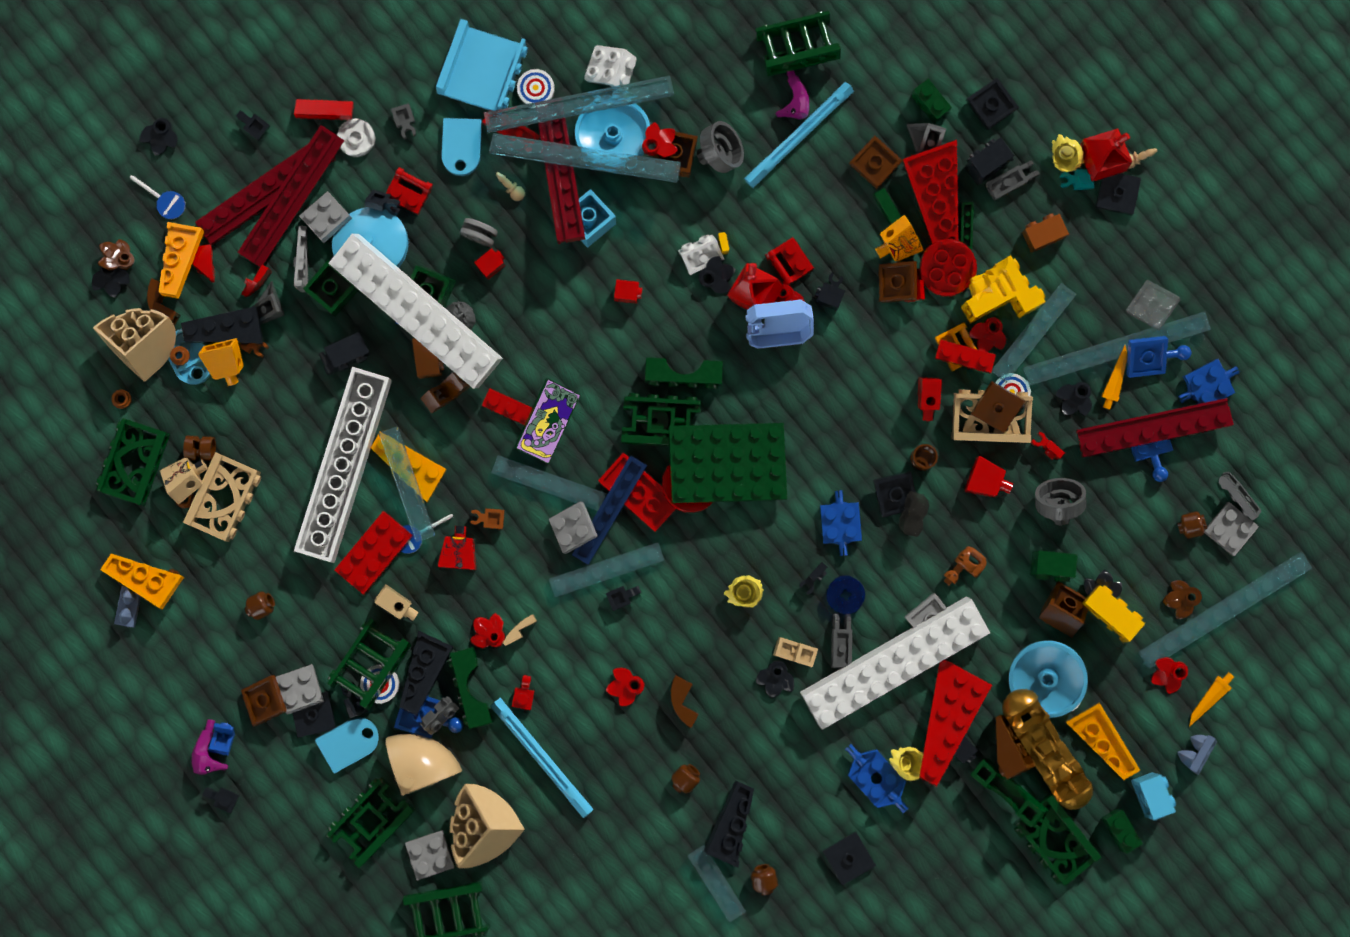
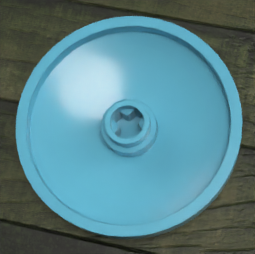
[575,97,650,169]
[332,207,409,268]
[1009,641,1088,718]

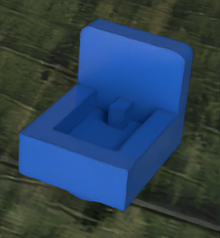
[209,723,235,756]

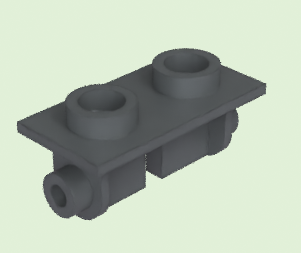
[419,696,459,735]

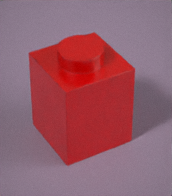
[474,248,505,280]
[614,279,643,304]

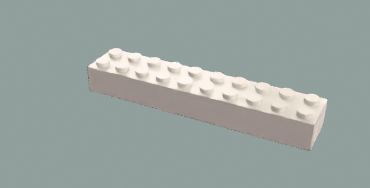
[329,234,503,389]
[294,367,392,563]
[800,596,990,730]

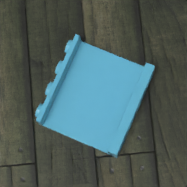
[436,19,528,113]

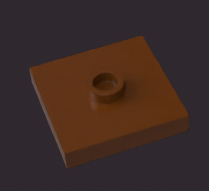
[849,136,903,189]
[879,261,917,303]
[971,381,1025,433]
[241,675,287,726]

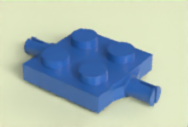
[1178,359,1239,404]
[820,490,862,556]

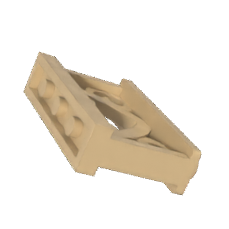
[951,390,1033,443]
[183,452,261,542]

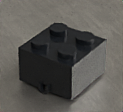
[965,137,1014,186]

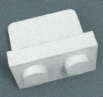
[584,45,637,93]

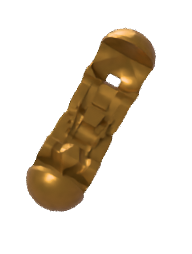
[1002,689,1093,810]

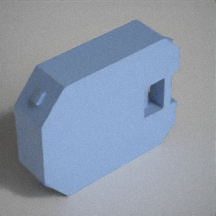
[746,300,814,349]

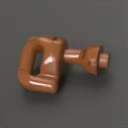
[944,546,987,586]

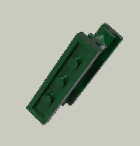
[621,393,701,447]
[326,777,416,868]

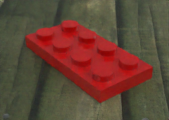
[598,452,676,532]
[334,511,414,595]

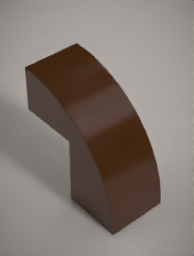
[147,278,181,327]
[420,372,470,414]
[671,675,699,728]

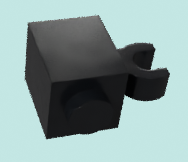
[814,273,845,311]

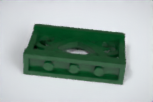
[96,418,170,506]
[1013,794,1101,886]

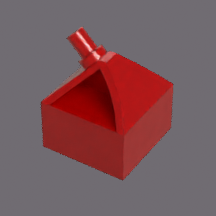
[1080,129,1133,182]
[727,263,784,310]

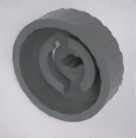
[697,121,744,173]
[1035,478,1086,526]

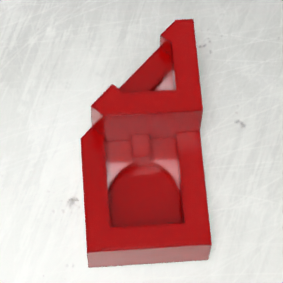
[193,244,215,282]
[241,265,272,297]

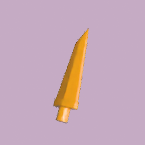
[1101,345,1128,409]
[1189,672,1234,727]

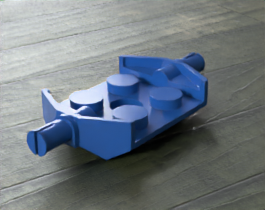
[845,744,909,813]

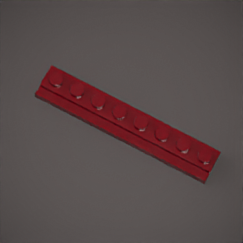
[535,101,585,244]
[238,125,345,267]
[195,143,336,245]
[1076,398,1234,458]

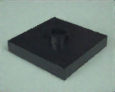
[966,78,1019,130]
[1095,173,1141,216]
[873,471,919,518]
[293,691,336,737]
[823,831,876,886]

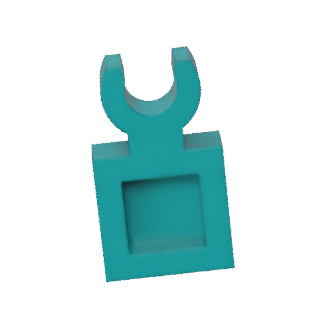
[1060,169,1094,190]

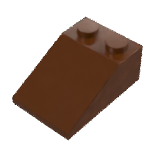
[996,715,1036,779]

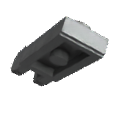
[985,160,1040,201]
[1218,471,1261,521]
[831,614,852,668]

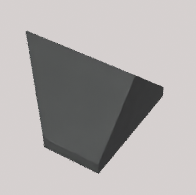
[907,123,946,154]
[252,281,285,325]

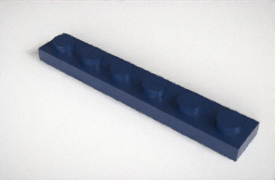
[572,456,648,565]

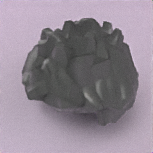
[445,301,476,331]

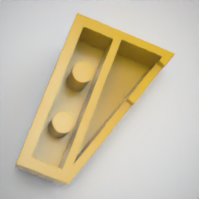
[1082,585,1145,642]

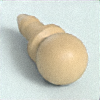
[1129,149,1157,169]
[496,172,525,201]

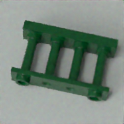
[756,11,841,77]
[327,618,412,711]
[403,881,490,937]

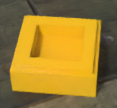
[718,232,729,255]

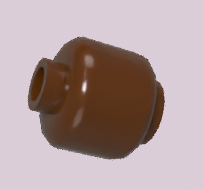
[1177,511,1207,539]
[245,591,275,620]
[672,764,700,793]
[751,864,778,895]

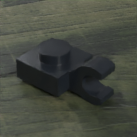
[236,110,271,141]
[365,189,400,215]
[799,562,827,594]
[606,586,642,611]
[341,682,369,718]
[202,787,240,813]

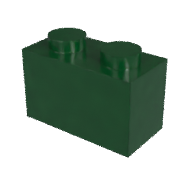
[911,78,952,125]
[1102,808,1143,854]

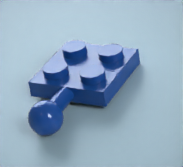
[1126,336,1192,378]
[1131,439,1173,482]
[394,697,463,738]

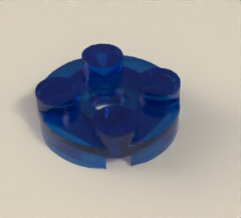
[826,576,865,614]

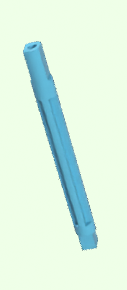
[744,82,854,188]
[490,698,593,818]

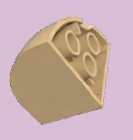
[93,308,176,382]
[386,733,462,795]
[450,784,525,868]

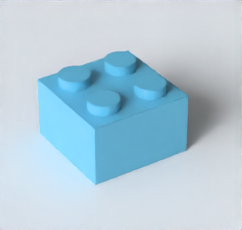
[579,189,616,248]
[1131,772,1176,820]

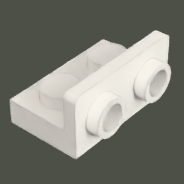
[678,235,724,275]

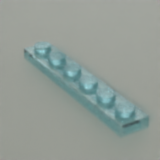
[992,283,1077,383]
[379,427,436,542]
[491,455,606,511]
[549,543,664,597]

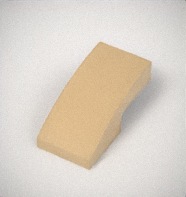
[503,614,537,646]
[773,637,818,667]

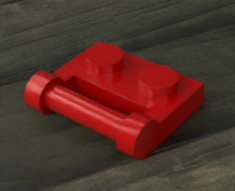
[386,167,433,215]
[765,237,814,285]

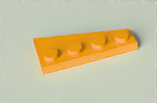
[159,222,204,299]
[371,432,447,503]
[100,554,184,609]
[1066,703,1141,780]

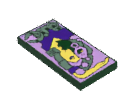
[514,378,581,464]

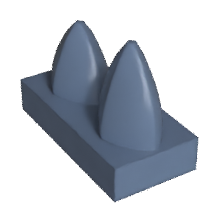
[114,586,141,628]
[1178,735,1217,775]

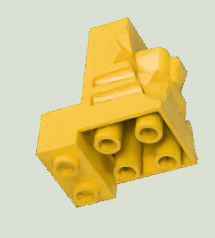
[961,255,1046,323]

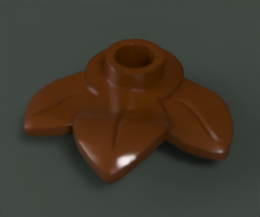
[98,239,134,270]
[1163,580,1202,619]

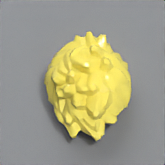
[1052,134,1085,173]
[724,575,764,608]
[889,747,923,781]

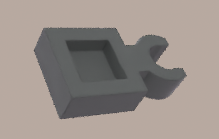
[391,103,416,140]

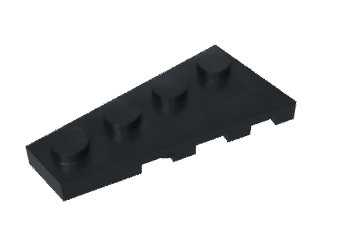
[181,307,264,344]
[399,630,453,717]
[704,780,754,868]

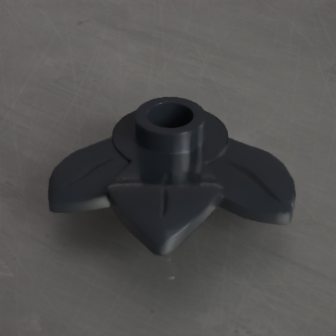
[139,118,178,155]
[699,256,736,293]
[92,266,130,298]
[1055,382,1092,416]
[1084,570,1122,598]
[756,661,794,698]

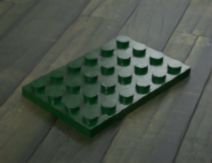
[668,423,787,504]

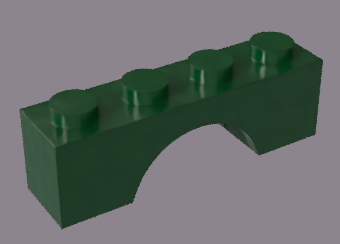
[645,357,723,389]
[448,647,493,729]
[971,758,1048,827]

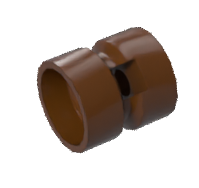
[183,435,216,462]
[910,444,938,471]

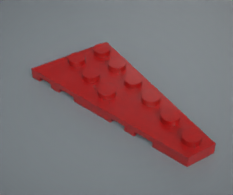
[903,140,958,244]
[919,659,992,787]

